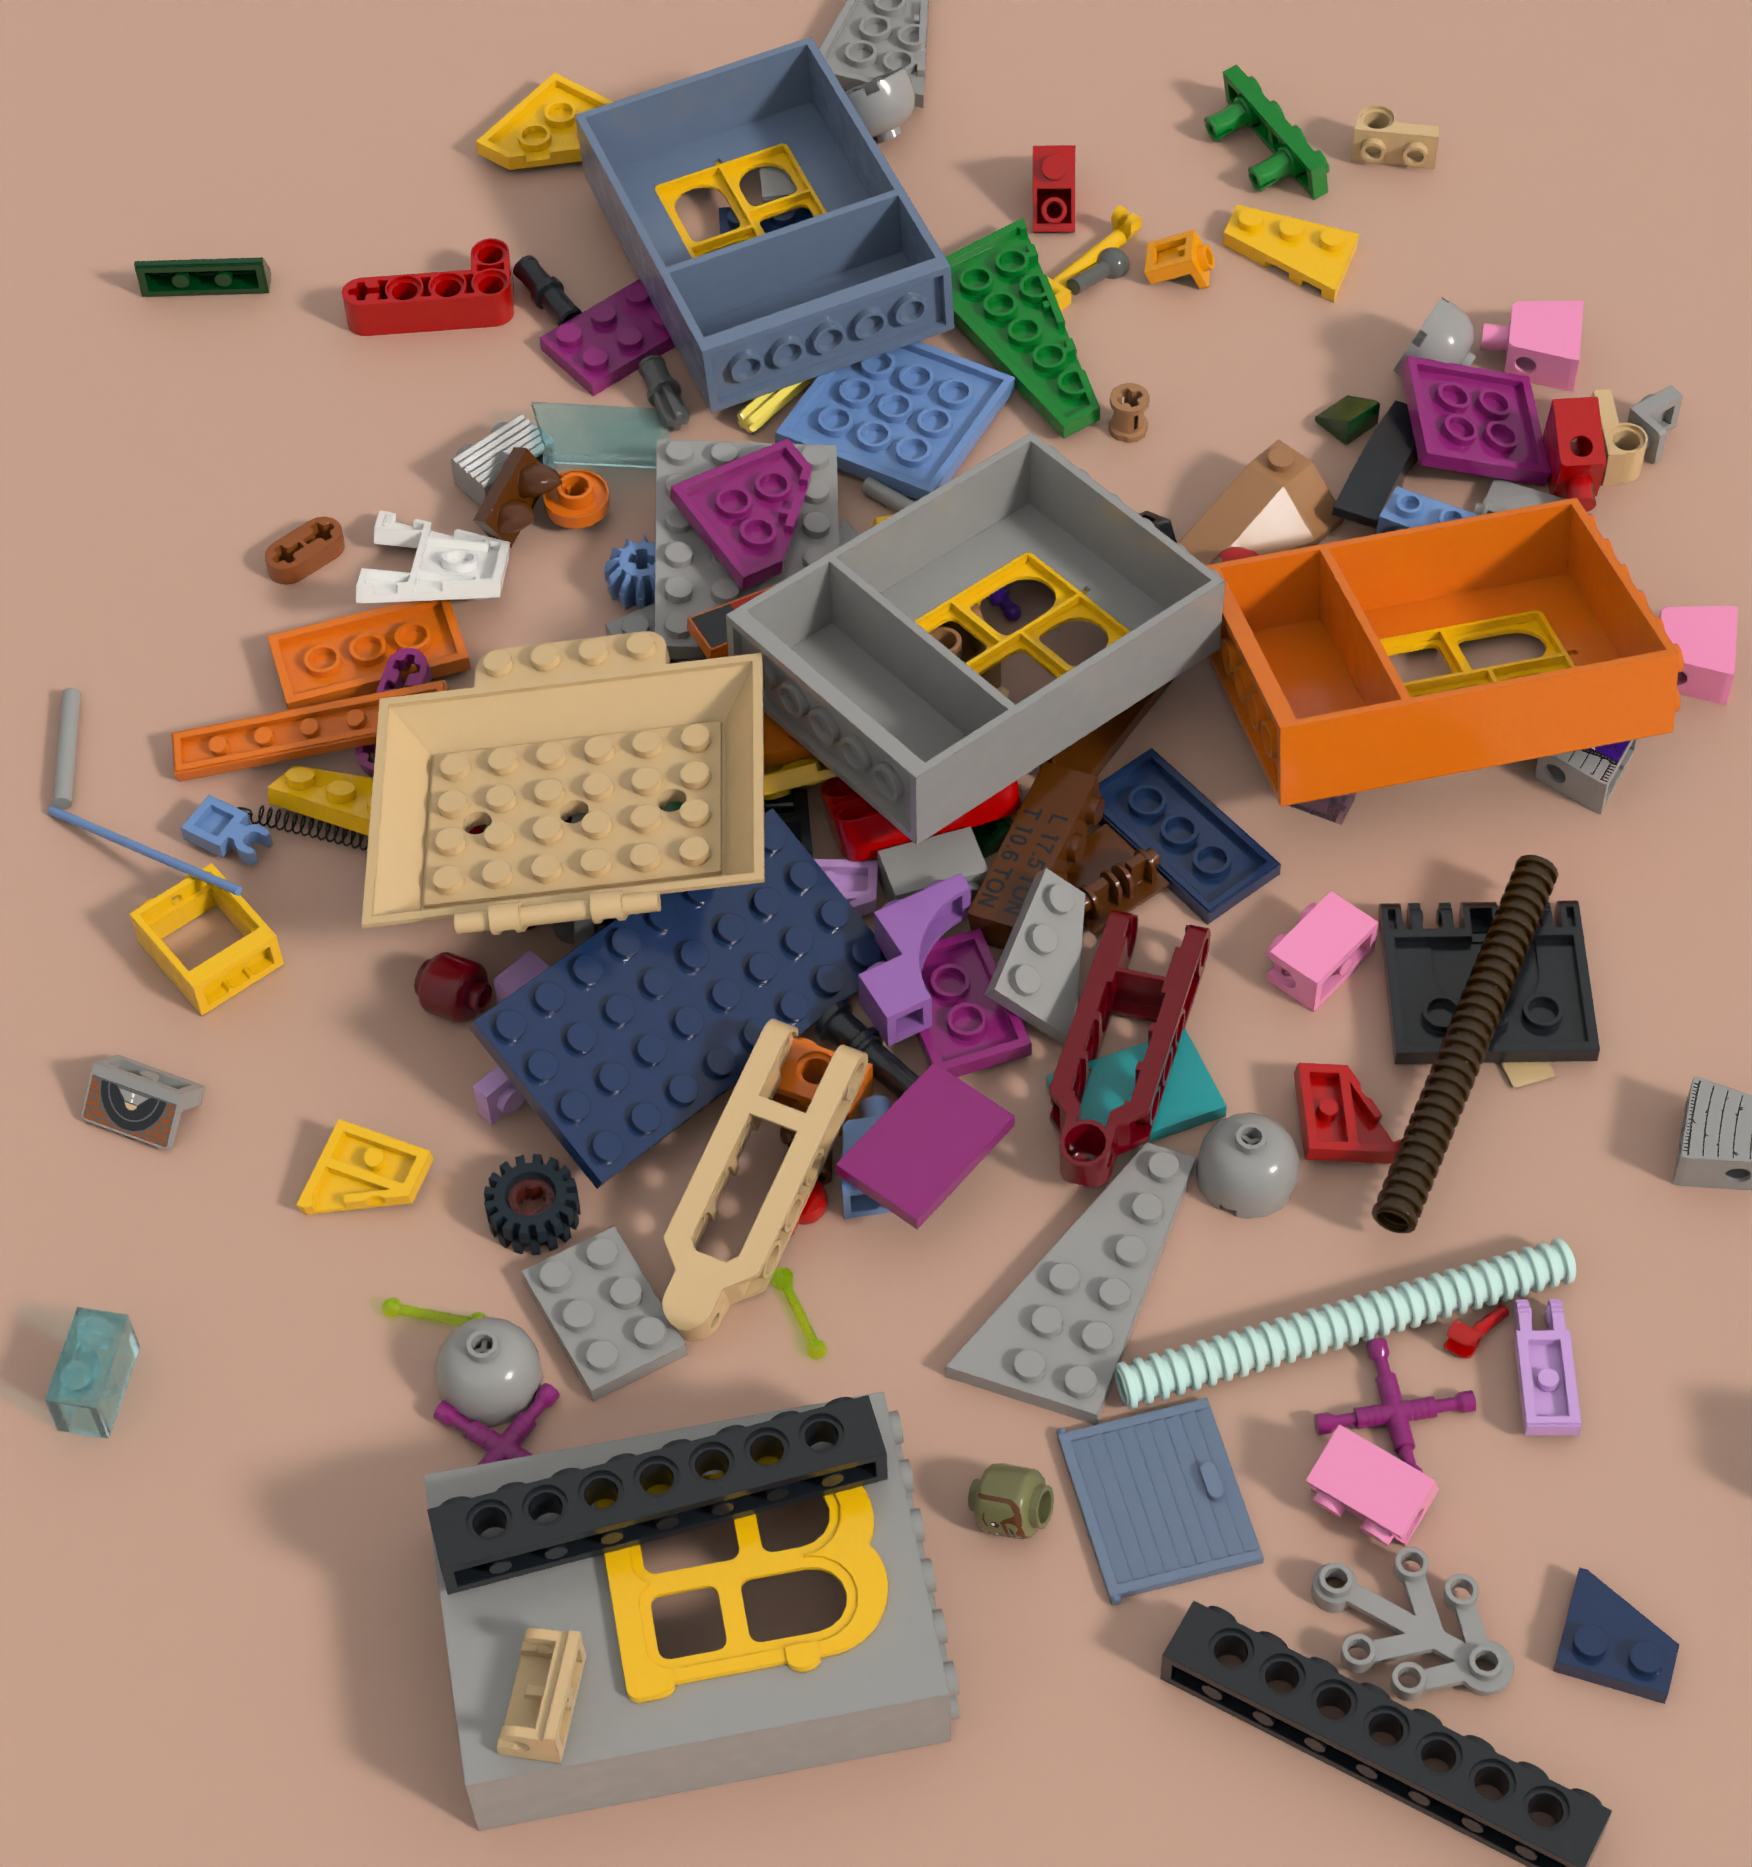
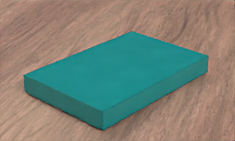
[1046,1029,1227,1147]

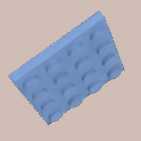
[775,341,1015,500]

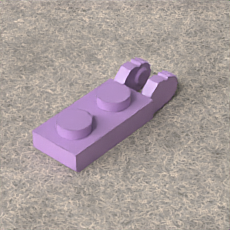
[1513,1299,1581,1436]

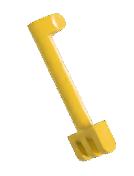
[1047,205,1142,311]

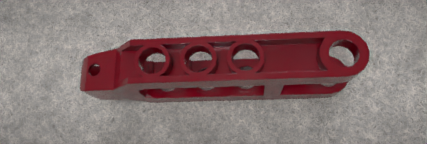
[1049,910,1211,1187]

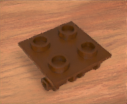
[1067,823,1169,935]

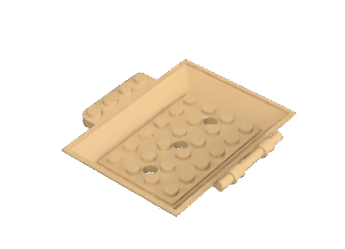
[361,631,765,936]

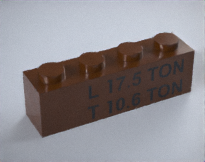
[967,762,1105,950]

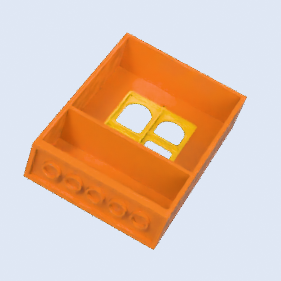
[1205,498,1684,807]

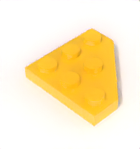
[476,72,613,170]

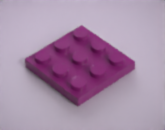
[1400,356,1551,486]

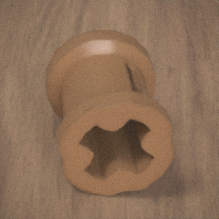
[1109,383,1150,443]

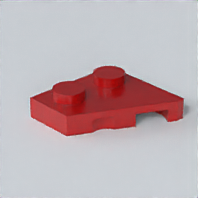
[1294,1063,1401,1164]

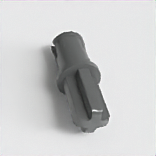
[638,355,689,431]

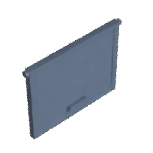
[1056,1398,1264,1605]

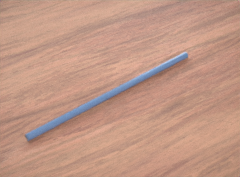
[48,806,242,896]

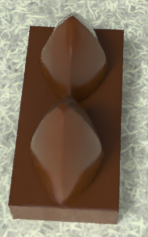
[473,447,562,548]

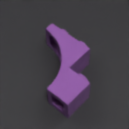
[858,873,971,1047]

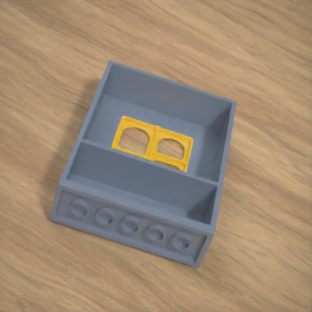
[575,36,955,413]

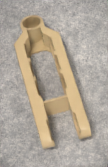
[662,1018,868,1341]

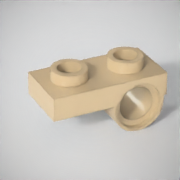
[1351,104,1440,169]
[1592,389,1648,486]

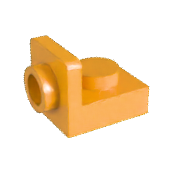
[1144,229,1215,289]

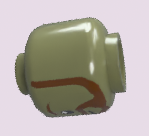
[968,1463,1054,1539]

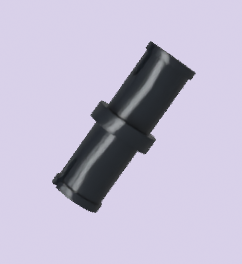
[513,255,582,326]

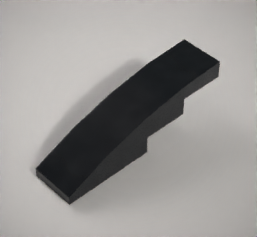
[1332,400,1418,528]

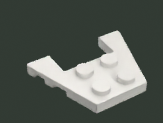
[356,510,510,604]

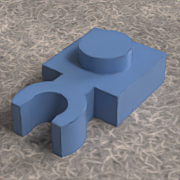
[181,795,273,865]

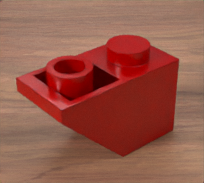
[1032,145,1076,232]

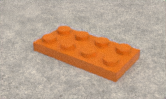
[267,600,471,710]

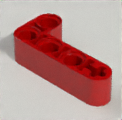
[342,238,514,336]
[821,776,1022,862]

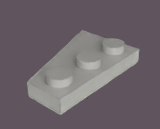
[985,868,1085,1046]

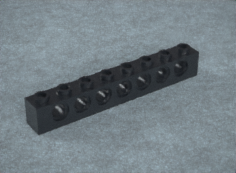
[427,1395,888,1595]
[1160,1600,1612,1867]

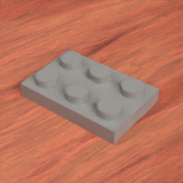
[521,1226,688,1401]

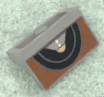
[81,1055,205,1150]

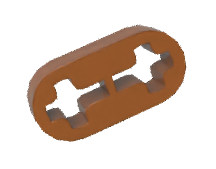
[265,516,345,585]

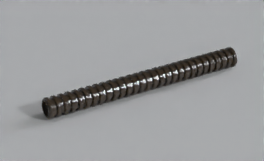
[1371,855,1559,1234]

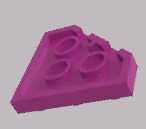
[670,438,812,590]

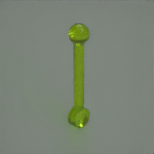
[772,1267,827,1360]
[382,1297,487,1326]

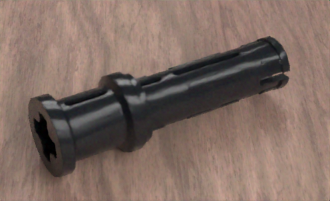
[815,1001,919,1099]

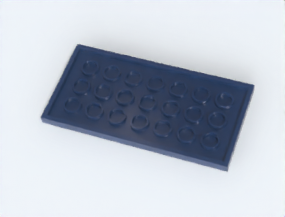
[469,808,887,1189]

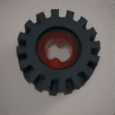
[484,1154,581,1255]

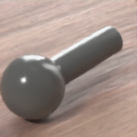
[1067,247,1130,295]

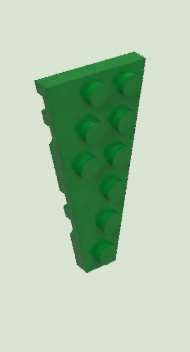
[945,218,1100,439]

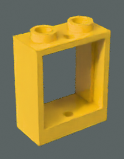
[129,863,284,1016]

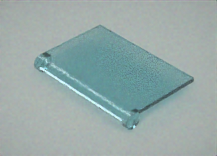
[531,402,671,468]

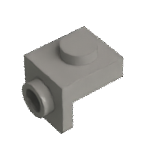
[1627,385,1683,464]

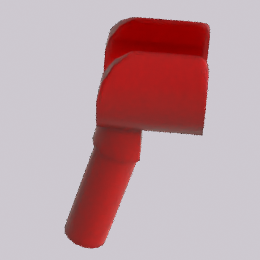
[1443,1305,1509,1359]

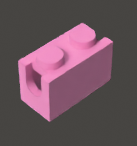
[1266,891,1379,1012]
[1305,1424,1439,1546]

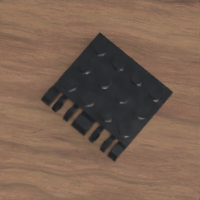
[1378,900,1600,1064]

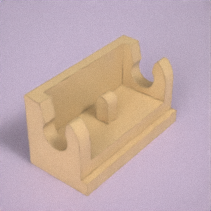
[497,1628,587,1764]

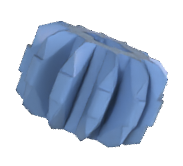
[604,535,655,610]

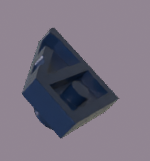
[1553,1567,1679,1704]

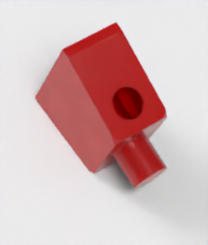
[1543,397,1606,512]

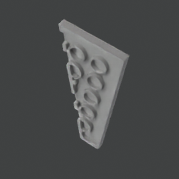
[819,0,929,108]
[945,1142,1196,1425]

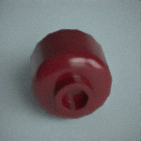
[414,952,492,1023]

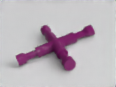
[1314,1338,1476,1473]
[433,1383,560,1465]

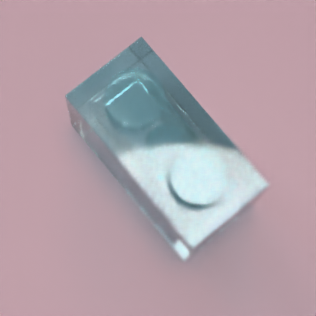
[45,1307,140,1439]

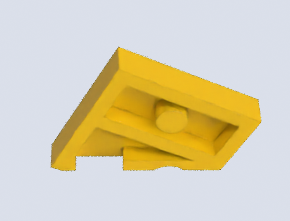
[296,1119,434,1215]

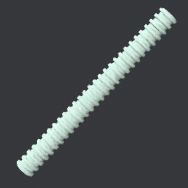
[1114,1237,1577,1410]

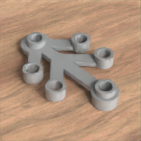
[1311,1547,1514,1701]

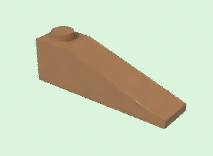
[1179,439,1344,565]

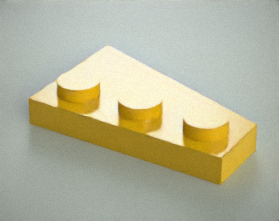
[1223,205,1359,303]

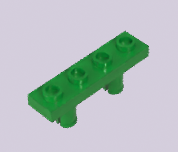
[1204,64,1330,200]

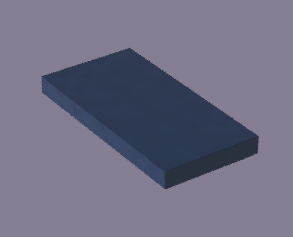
[1098,748,1281,925]

